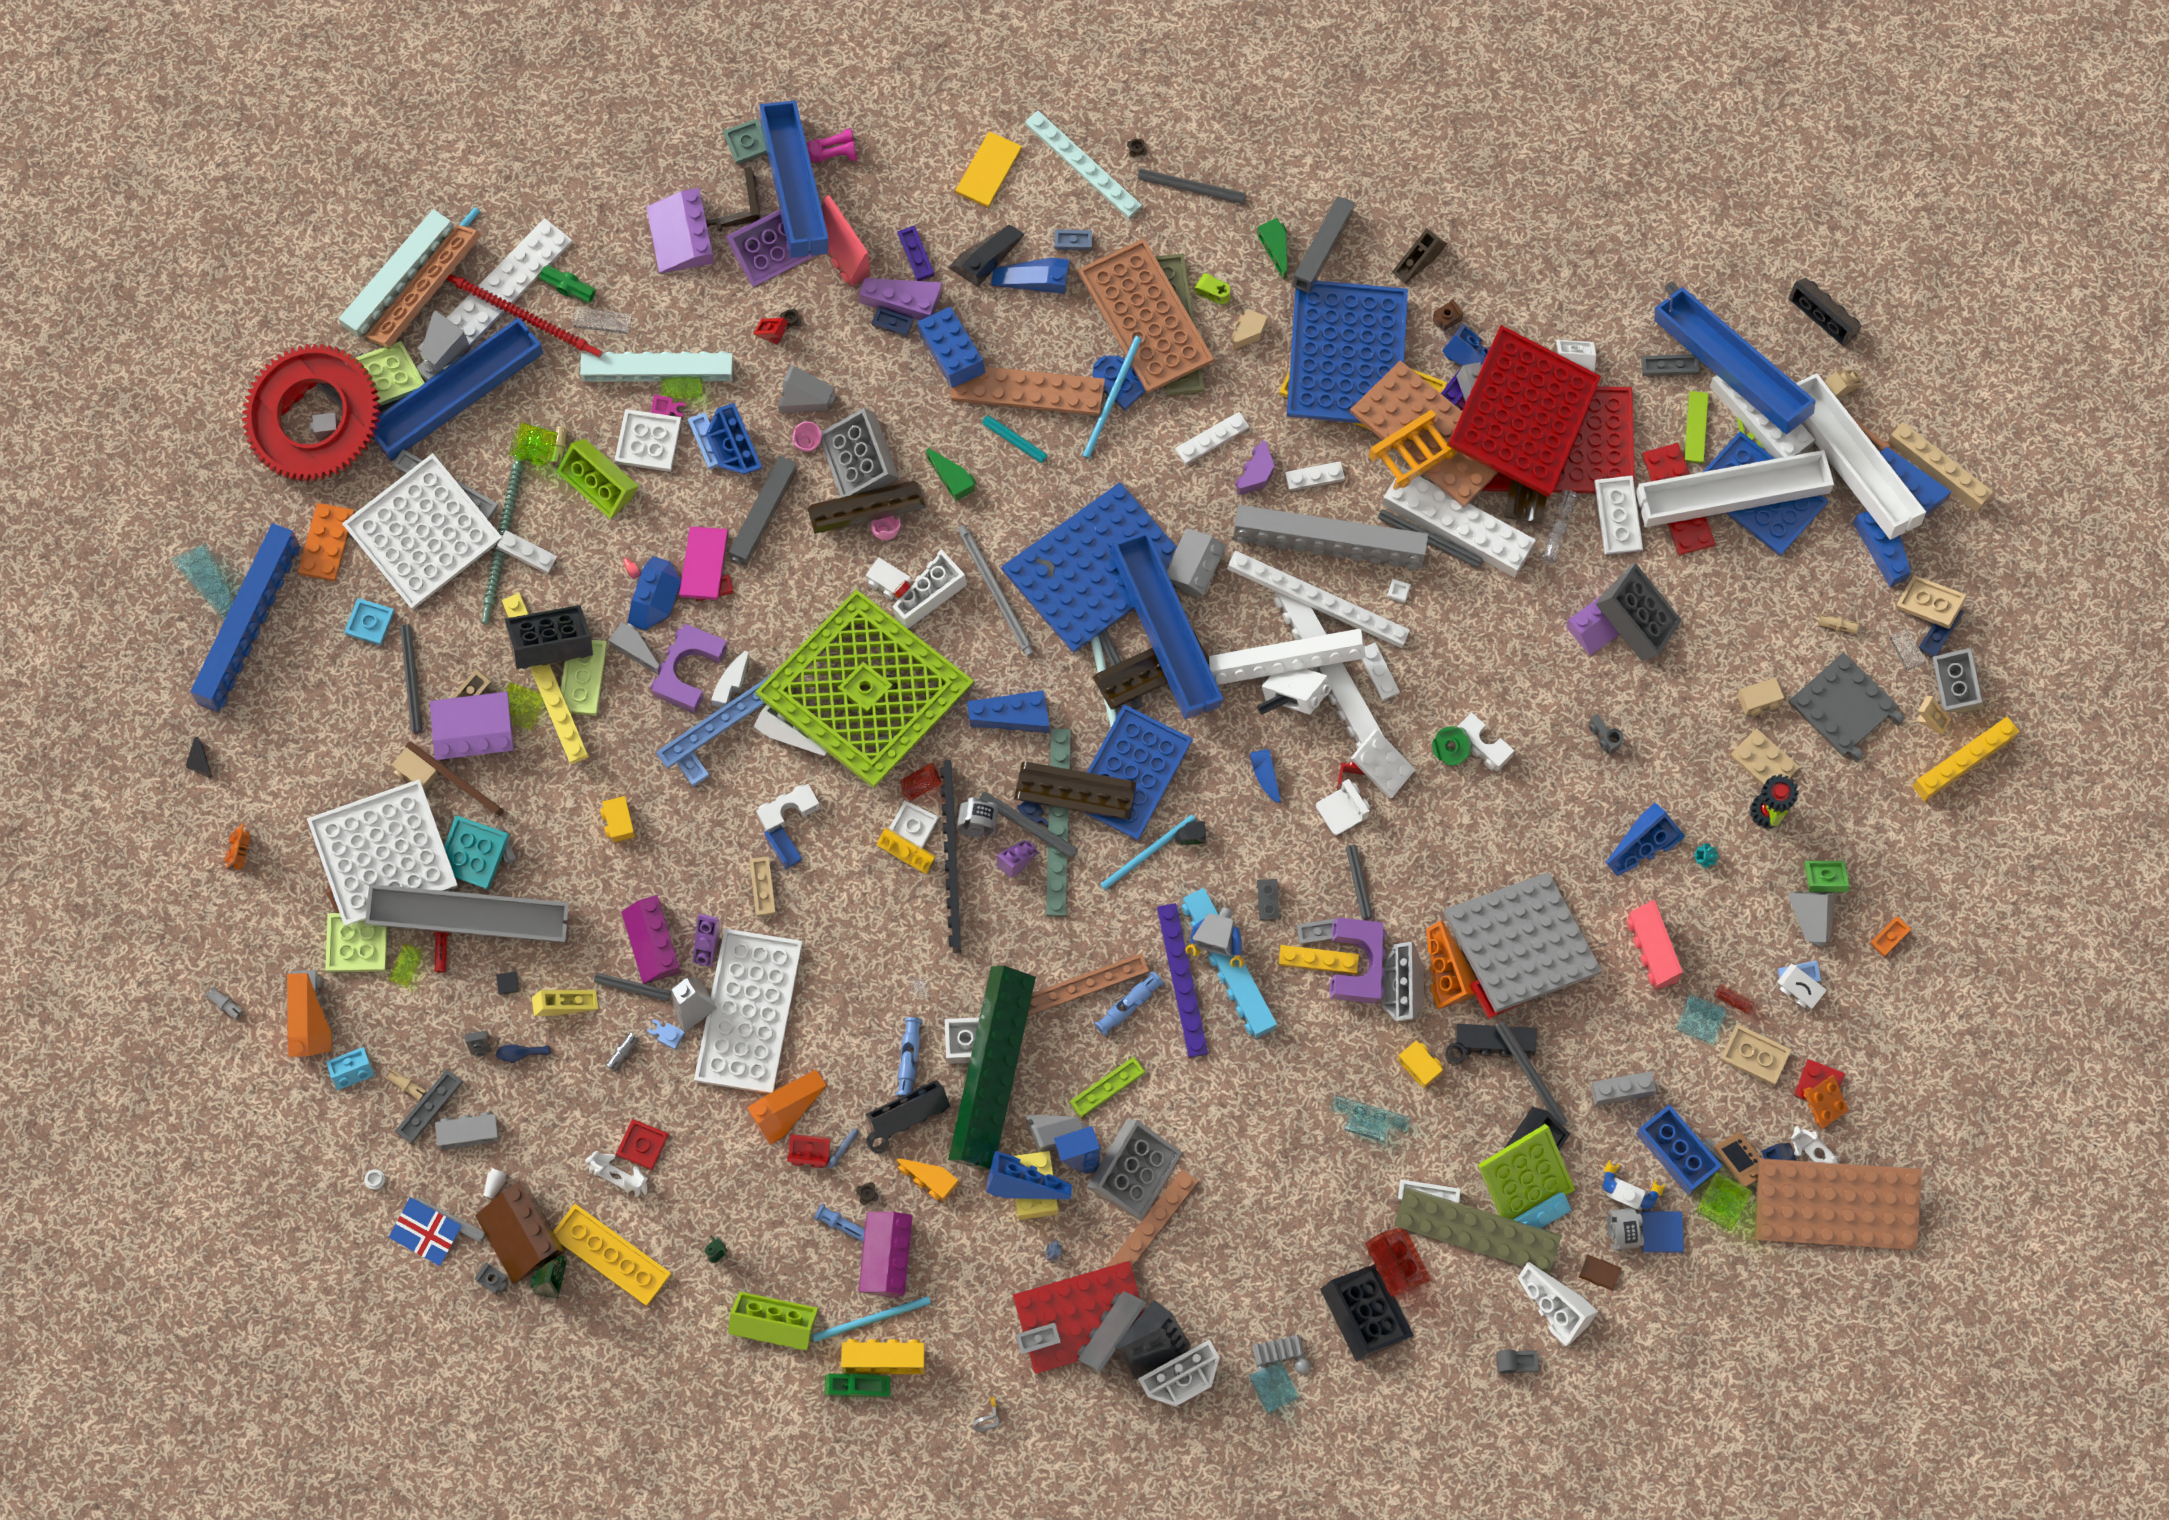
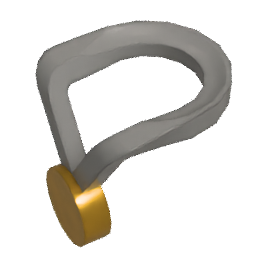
[973,1396,999,1432]

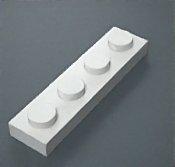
[1175,412,1249,465]

